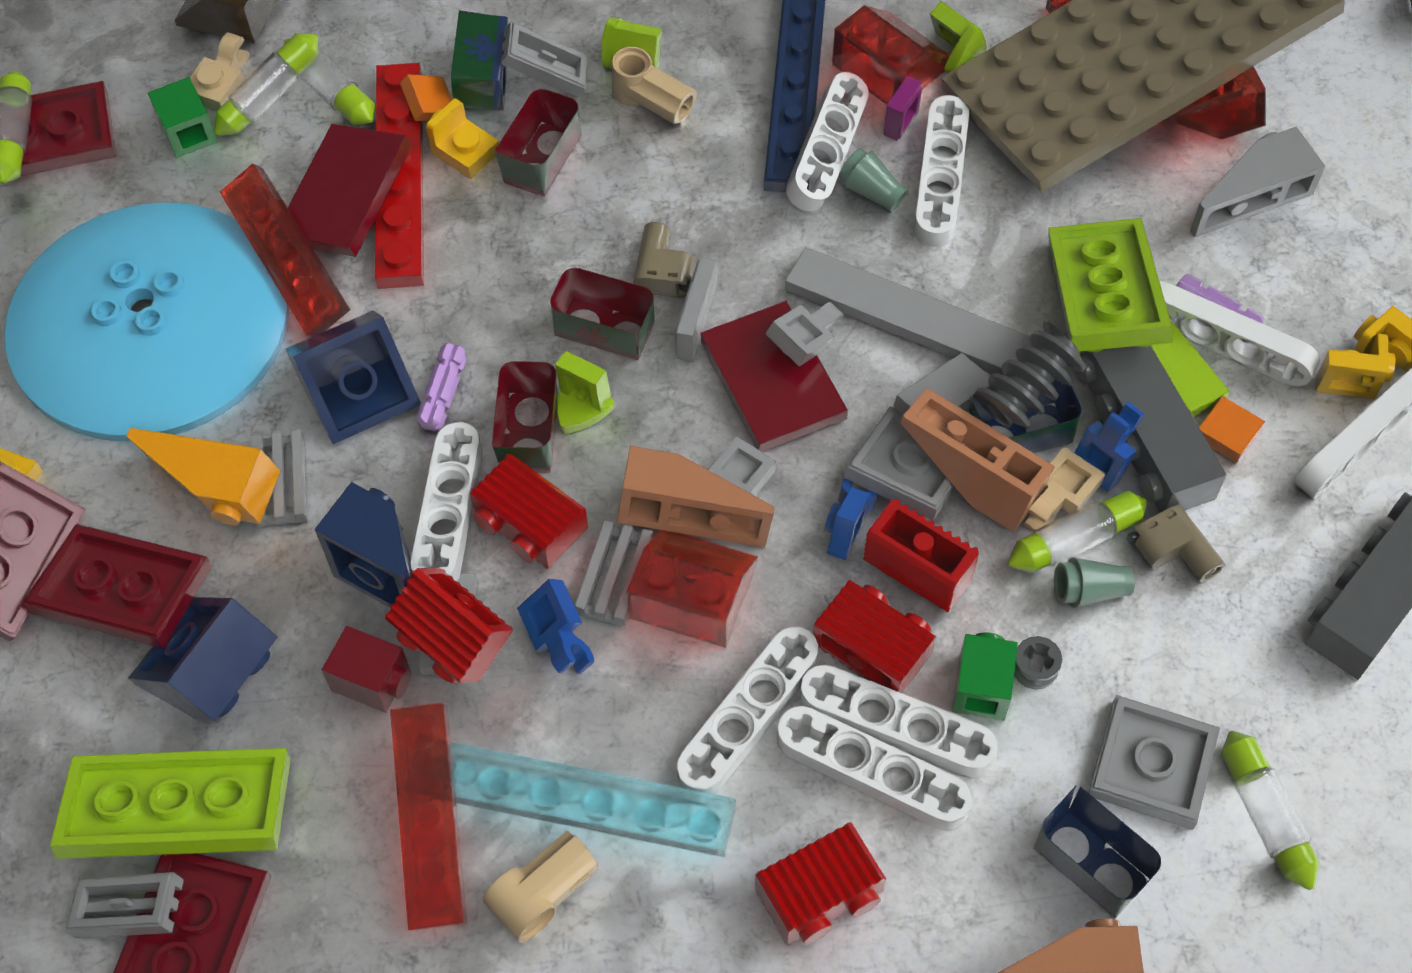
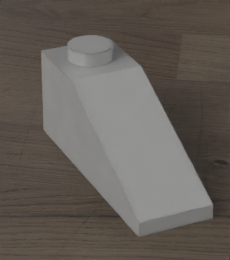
[1190,126,1325,237]

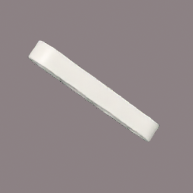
[786,72,869,212]
[914,95,969,247]
[1160,281,1320,386]
[1294,368,1412,500]
[411,422,482,582]
[677,626,818,798]
[800,665,998,778]
[777,706,973,830]

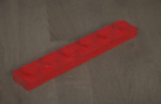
[375,63,424,289]

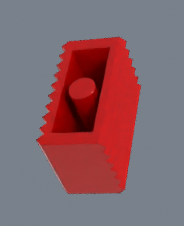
[470,453,588,569]
[863,499,979,612]
[385,567,513,684]
[813,580,936,693]
[755,822,886,945]

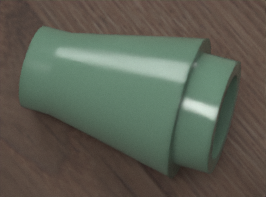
[839,148,908,212]
[1054,557,1135,608]

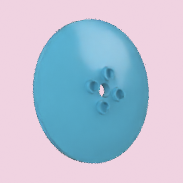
[4,202,289,441]

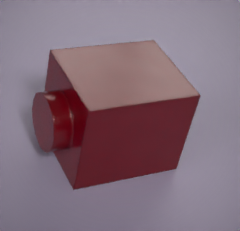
[321,626,411,713]

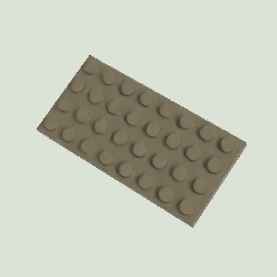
[941,0,1345,193]

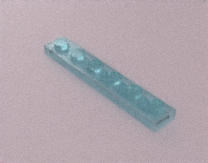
[406,736,736,857]

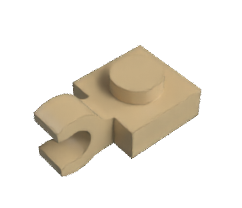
[190,32,250,110]
[1024,447,1105,536]

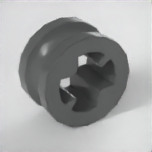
[1014,636,1063,689]

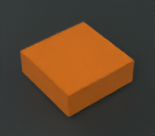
[400,74,452,122]
[1199,396,1265,463]

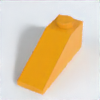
[126,428,280,526]

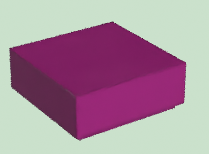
[883,76,922,141]

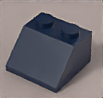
[285,310,421,444]
[314,482,412,607]
[128,597,278,721]

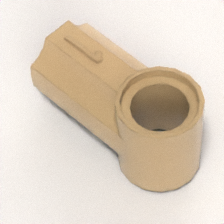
[612,47,697,124]
[483,830,599,943]

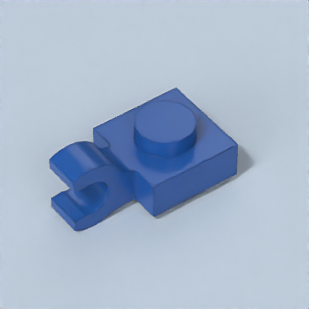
[1074,401,1144,492]
[824,478,878,560]
[517,579,594,674]

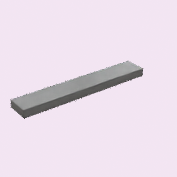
[785,247,1031,375]

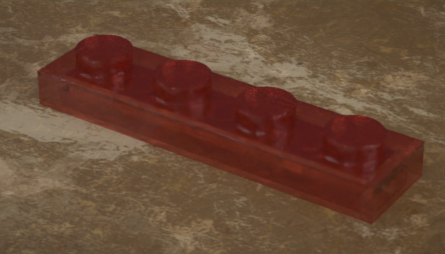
[220,163,351,337]
[390,702,467,931]

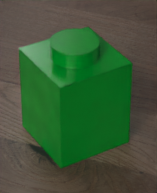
[147,77,218,158]
[952,632,1018,721]

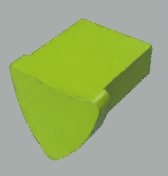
[929,1,987,73]
[601,16,662,69]
[555,351,615,434]

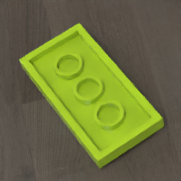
[1048,218,1172,352]
[50,748,291,859]

